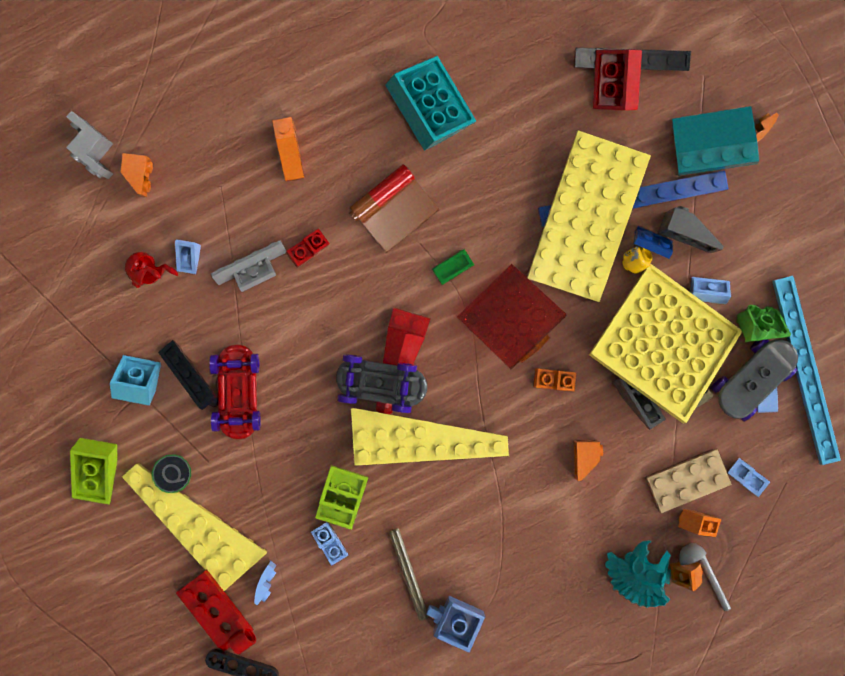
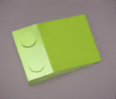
[70,438,117,504]

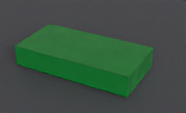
[432,249,474,285]

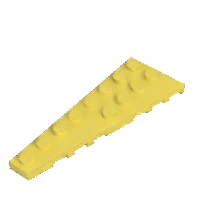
[351,408,509,466]

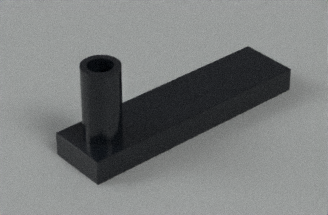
[158,340,218,410]

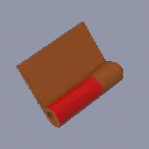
[349,164,440,253]

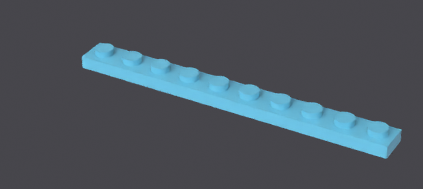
[772,276,841,465]

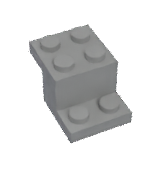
[66,111,113,179]

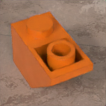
[120,153,153,197]

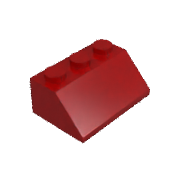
[593,50,642,110]

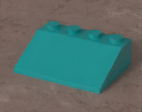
[385,56,476,151]
[672,106,759,176]

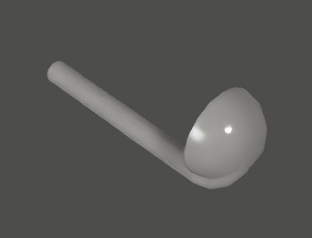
[678,543,731,611]

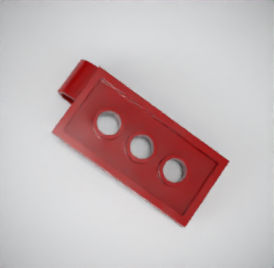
[176,569,256,654]

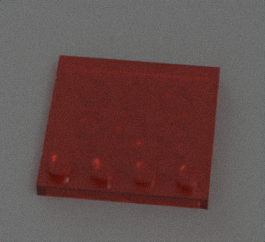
[457,264,567,370]

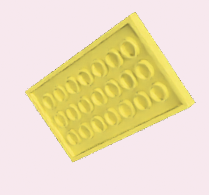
[527,131,651,302]

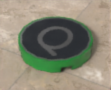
[152,455,191,493]

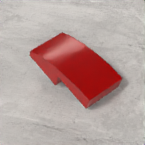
[286,228,330,268]

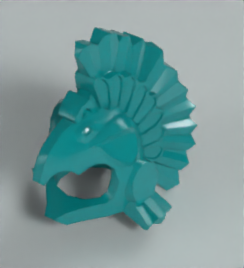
[605,540,671,608]

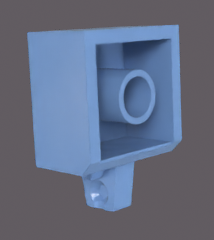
[426,596,485,653]

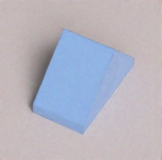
[175,240,201,274]

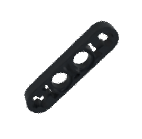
[205,649,279,676]

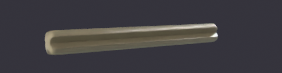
[389,528,428,621]

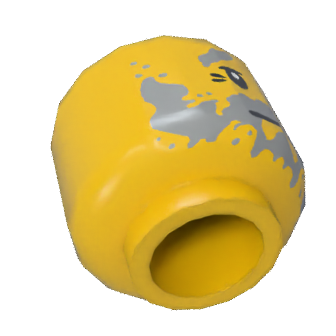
[622,246,653,274]

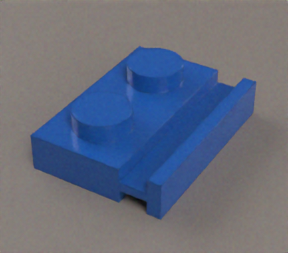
[634,226,673,259]

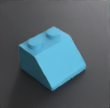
[110,355,161,406]

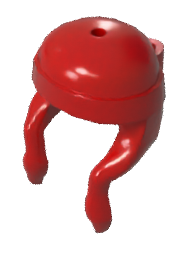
[125,252,178,288]

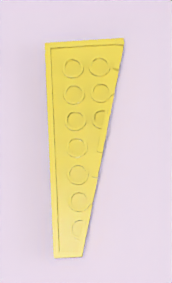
[122,463,267,591]

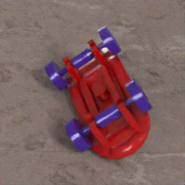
[210,345,261,439]

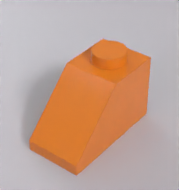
[574,440,603,481]
[678,509,721,537]
[670,562,703,591]

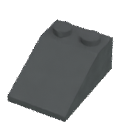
[658,206,724,253]

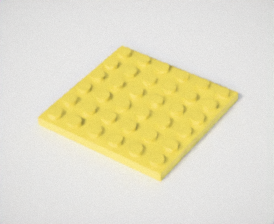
[589,264,742,424]

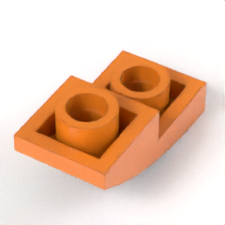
[755,112,779,142]
[533,368,576,392]

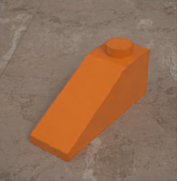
[272,117,304,181]

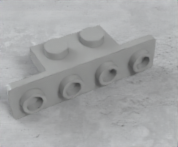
[211,241,286,292]

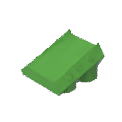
[736,305,791,342]

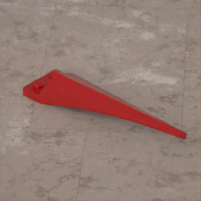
[375,308,430,414]

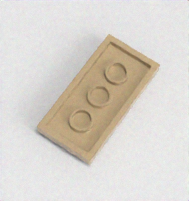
[646,449,732,513]

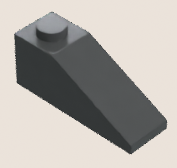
[613,378,666,430]

